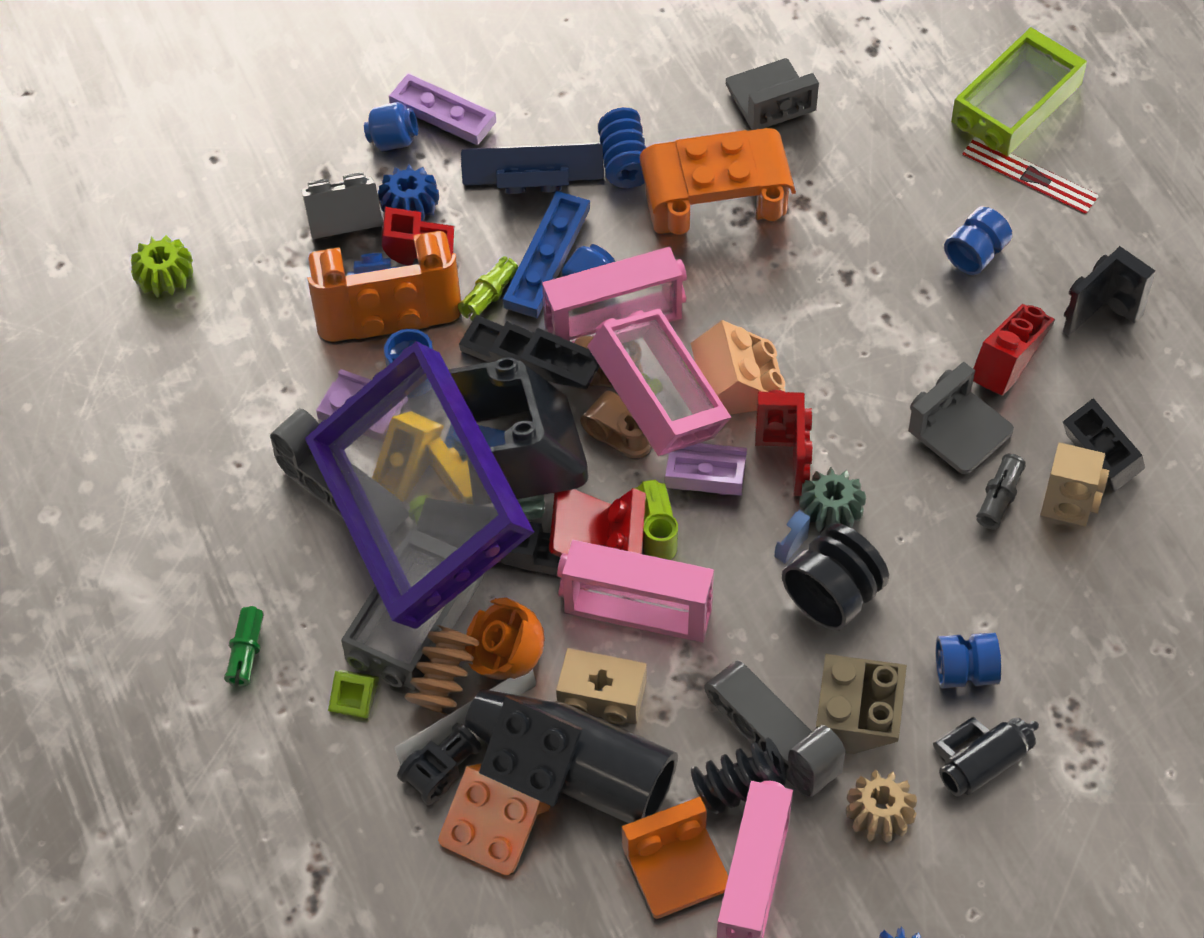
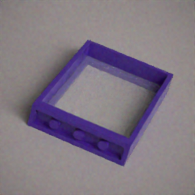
[305,341,534,629]

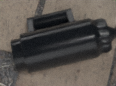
[933,717,1039,797]

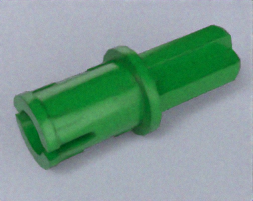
[224,606,264,686]

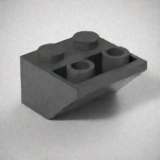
[301,172,383,239]

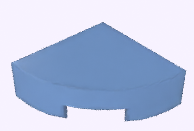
[774,510,810,563]

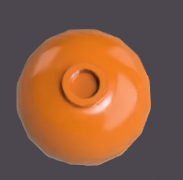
[465,597,545,681]

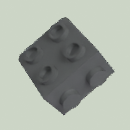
[908,362,1014,474]

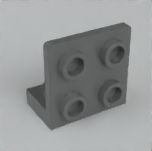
[726,58,819,130]

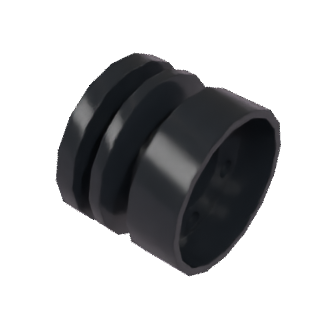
[782,523,890,631]

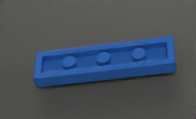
[503,191,590,318]

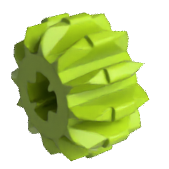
[131,235,193,298]

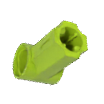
[635,479,678,560]

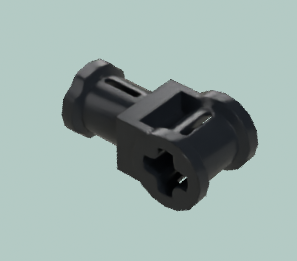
[397,723,482,805]

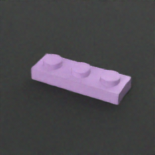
[389,73,496,145]

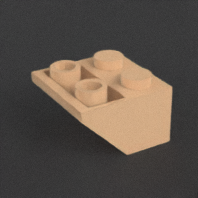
[690,320,785,415]

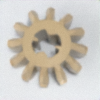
[846,769,917,843]

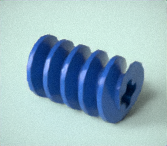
[598,107,646,188]

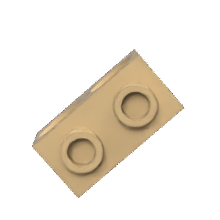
[1040,442,1109,526]

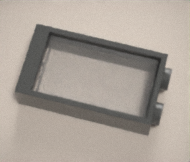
[341,528,484,691]

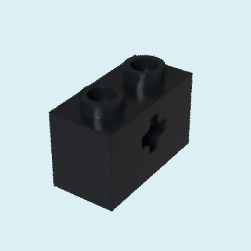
[1062,398,1145,492]

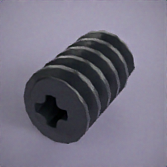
[691,737,786,814]

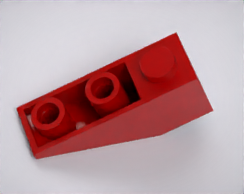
[973,304,1055,396]

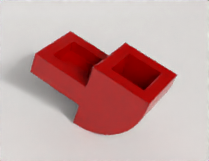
[382,207,454,266]

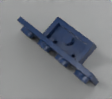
[461,143,604,194]

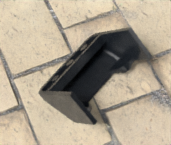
[448,357,589,507]

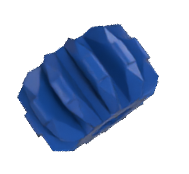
[378,164,439,221]

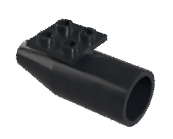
[465,689,678,823]

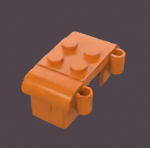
[640,128,796,235]
[307,231,461,342]

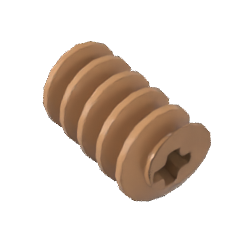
[404,625,480,715]

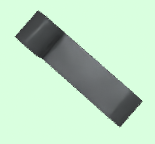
[270,408,410,538]
[704,660,845,798]

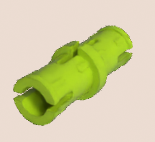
[458,256,518,321]

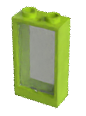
[951,27,1087,157]

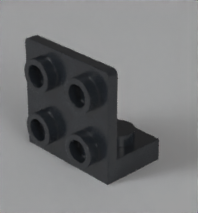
[1063,246,1156,336]

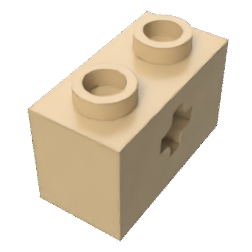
[556,648,647,725]

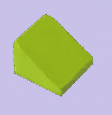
[328,670,379,718]

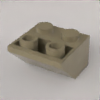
[816,654,907,754]

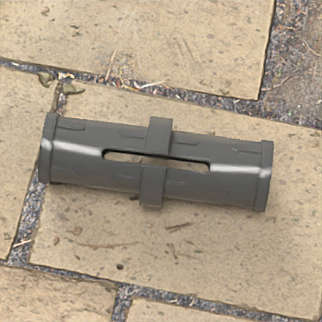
[976,453,1026,529]

